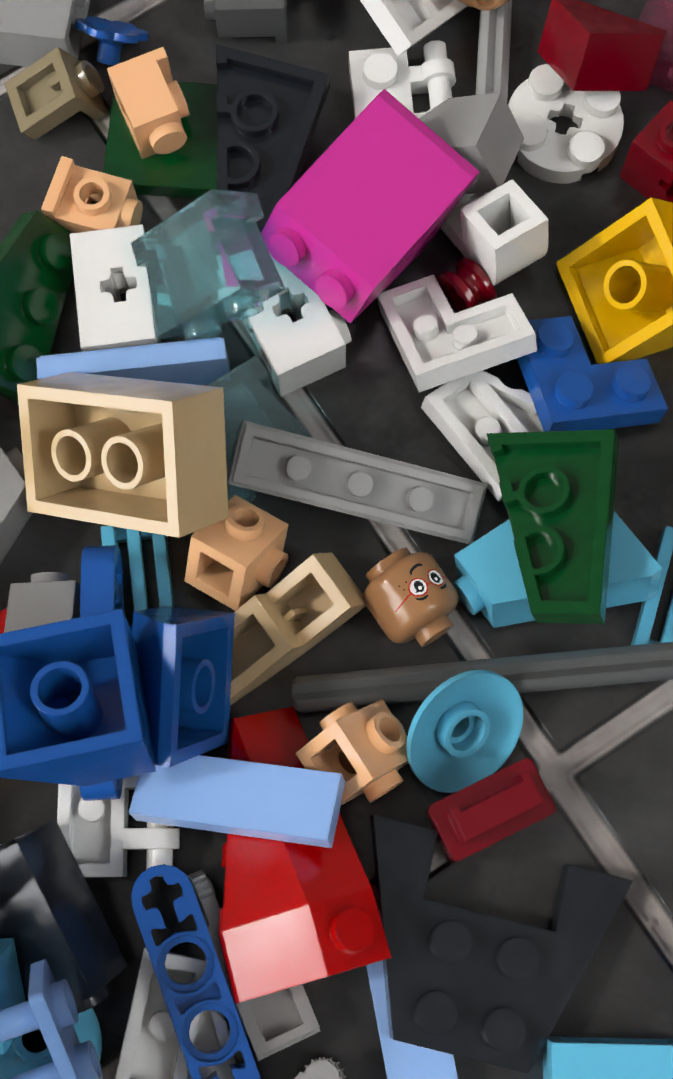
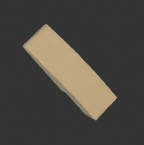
[230,552,366,705]

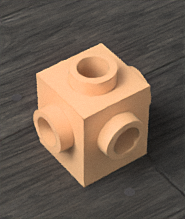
[184,495,289,611]
[295,699,408,805]

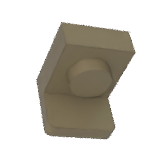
[4,47,108,140]

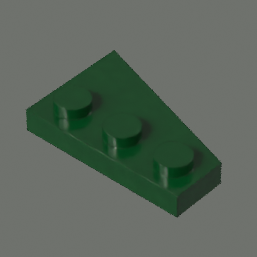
[0,210,73,404]
[486,429,619,624]

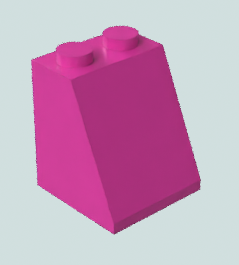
[257,89,480,324]

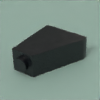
[0,819,128,1014]

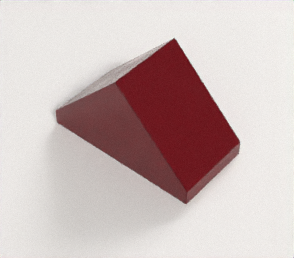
[537,0,668,91]

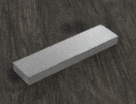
[227,420,488,545]

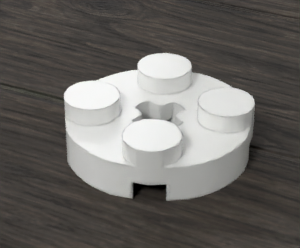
[508,64,624,184]

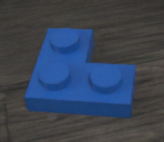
[517,316,668,431]

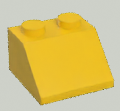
[556,197,673,364]

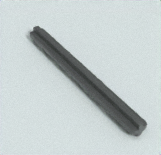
[291,642,673,713]

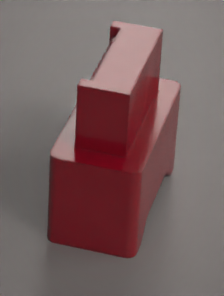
[426,758,556,863]

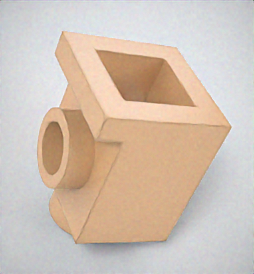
[107,47,189,159]
[41,156,143,233]

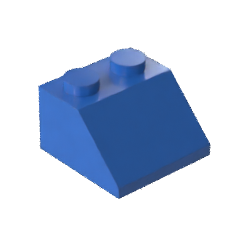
[130,606,235,767]
[0,609,156,786]

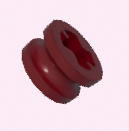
[438,257,497,312]

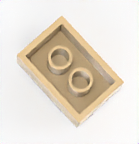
[17,372,229,538]

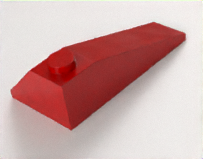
[218,706,392,1004]

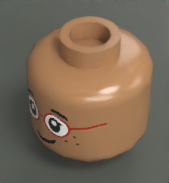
[363,547,459,647]

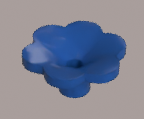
[74,16,149,65]

